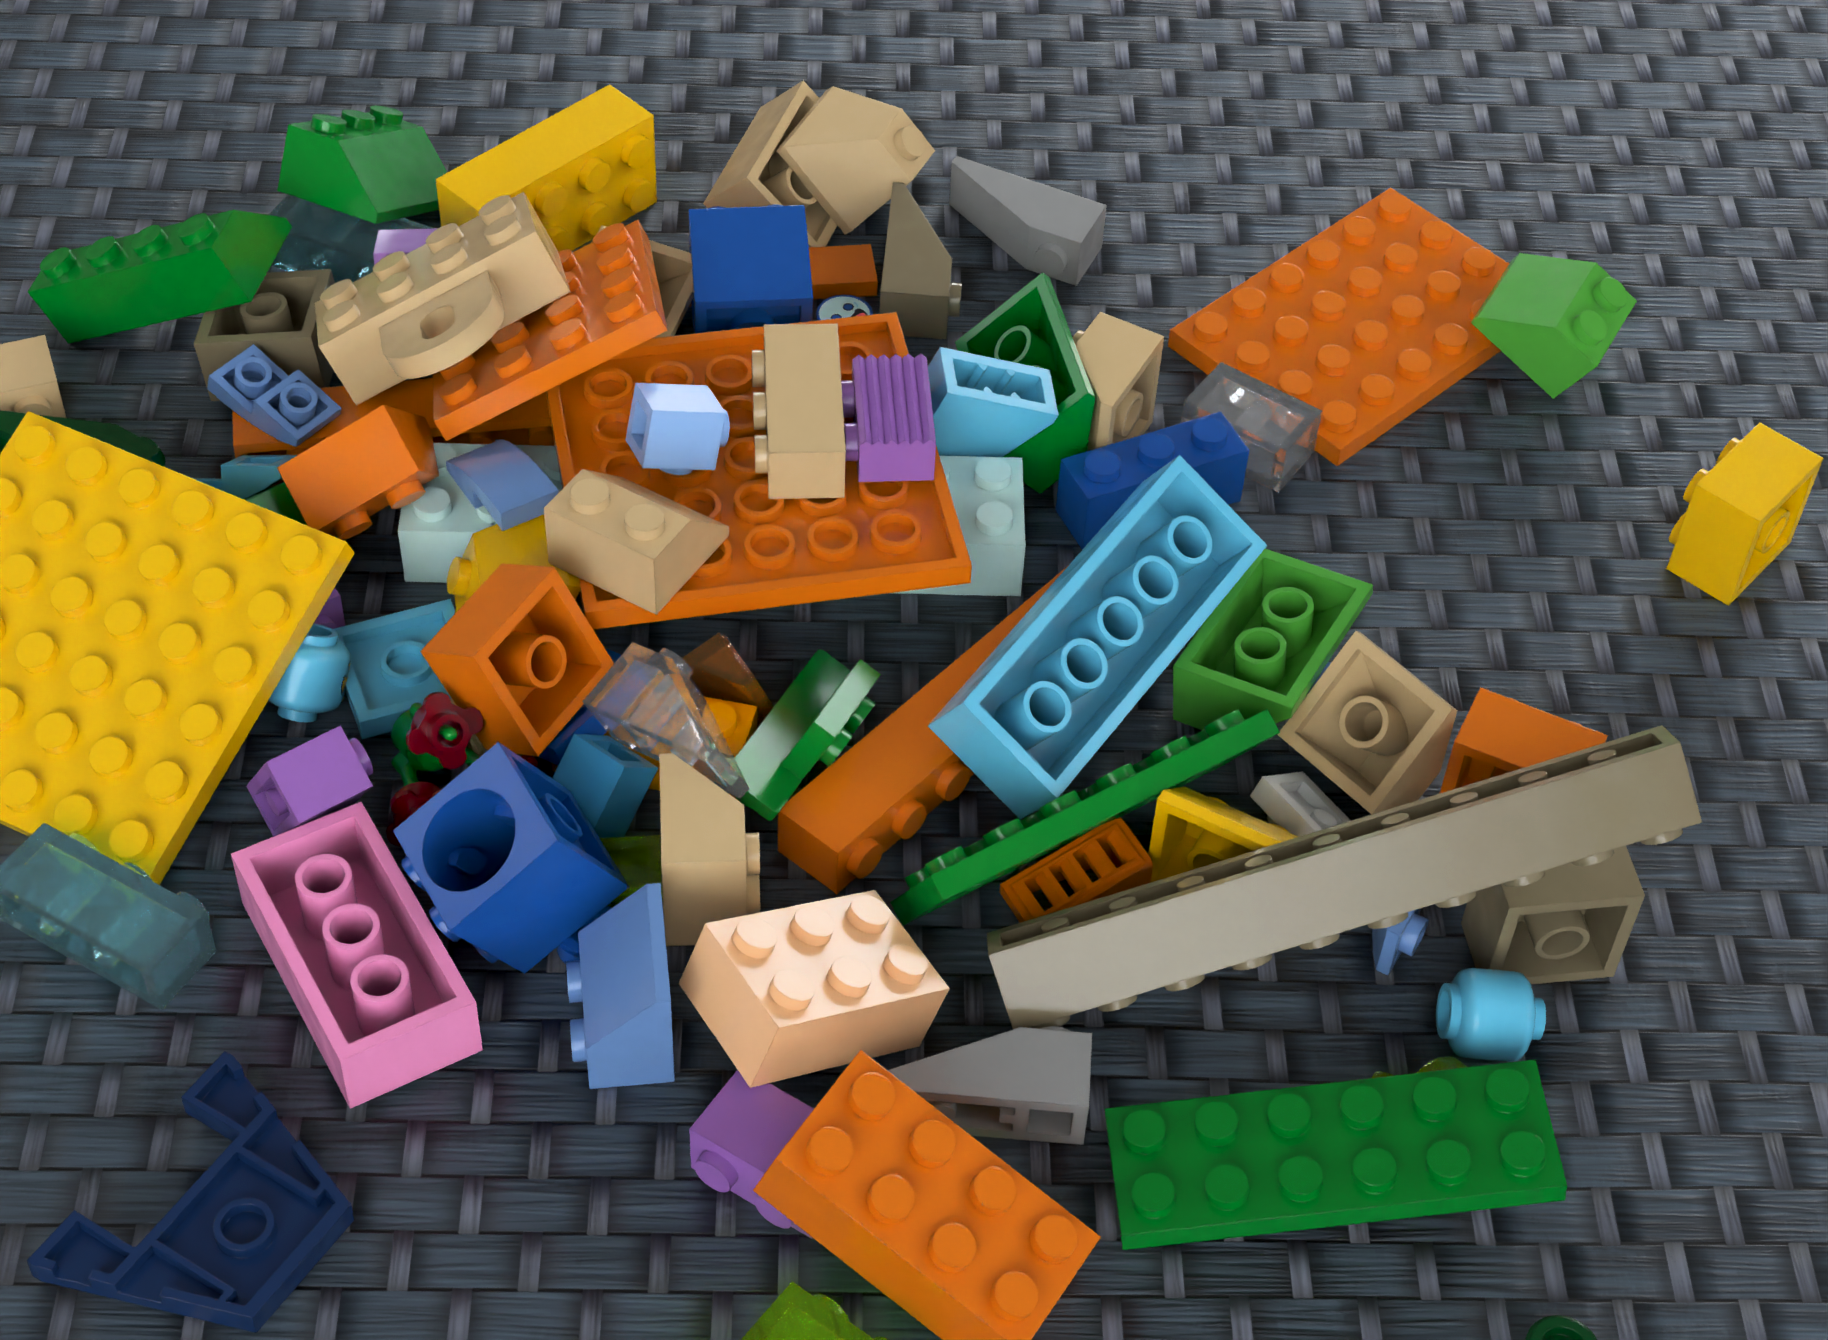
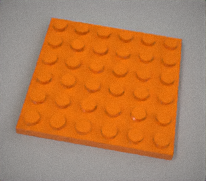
[546,312,972,629]

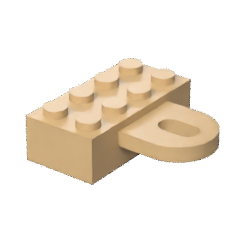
[315,192,570,406]

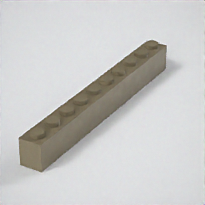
[987,725,1702,1029]

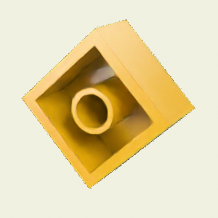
[1666,422,1823,606]

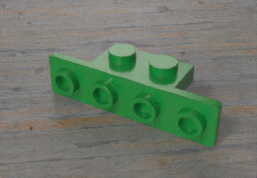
[719,649,881,821]

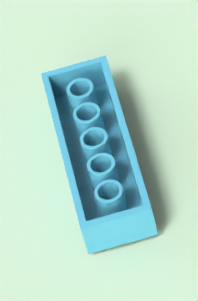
[928,455,1268,820]

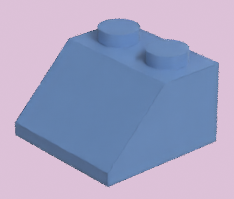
[566,883,675,1089]

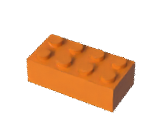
[753,1050,1101,1340]

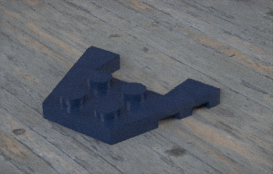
[26,1051,355,1333]

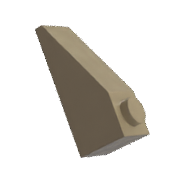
[880,182,962,339]

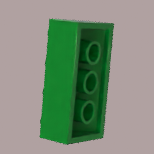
[28,209,292,344]

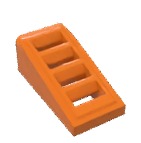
[999,817,1153,923]

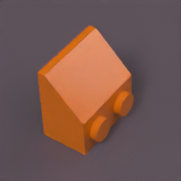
[277,404,439,540]

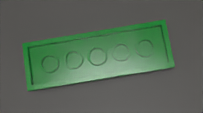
[890,709,1280,926]
[1105,1059,1567,1250]

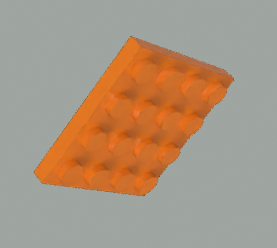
[433,220,668,441]

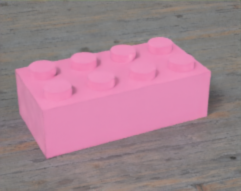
[231,802,483,1109]

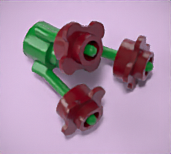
[386,692,538,846]

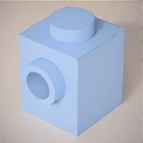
[625,383,730,475]

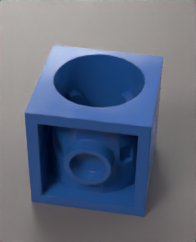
[689,204,813,334]
[393,742,629,974]

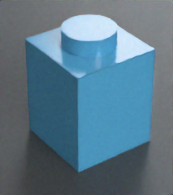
[552,734,658,838]

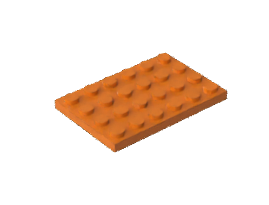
[1168,188,1509,466]

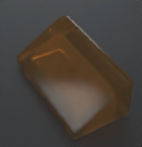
[681,633,774,728]

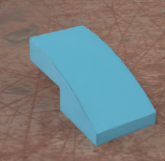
[193,455,297,499]

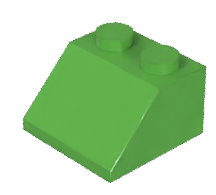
[1471,253,1637,399]

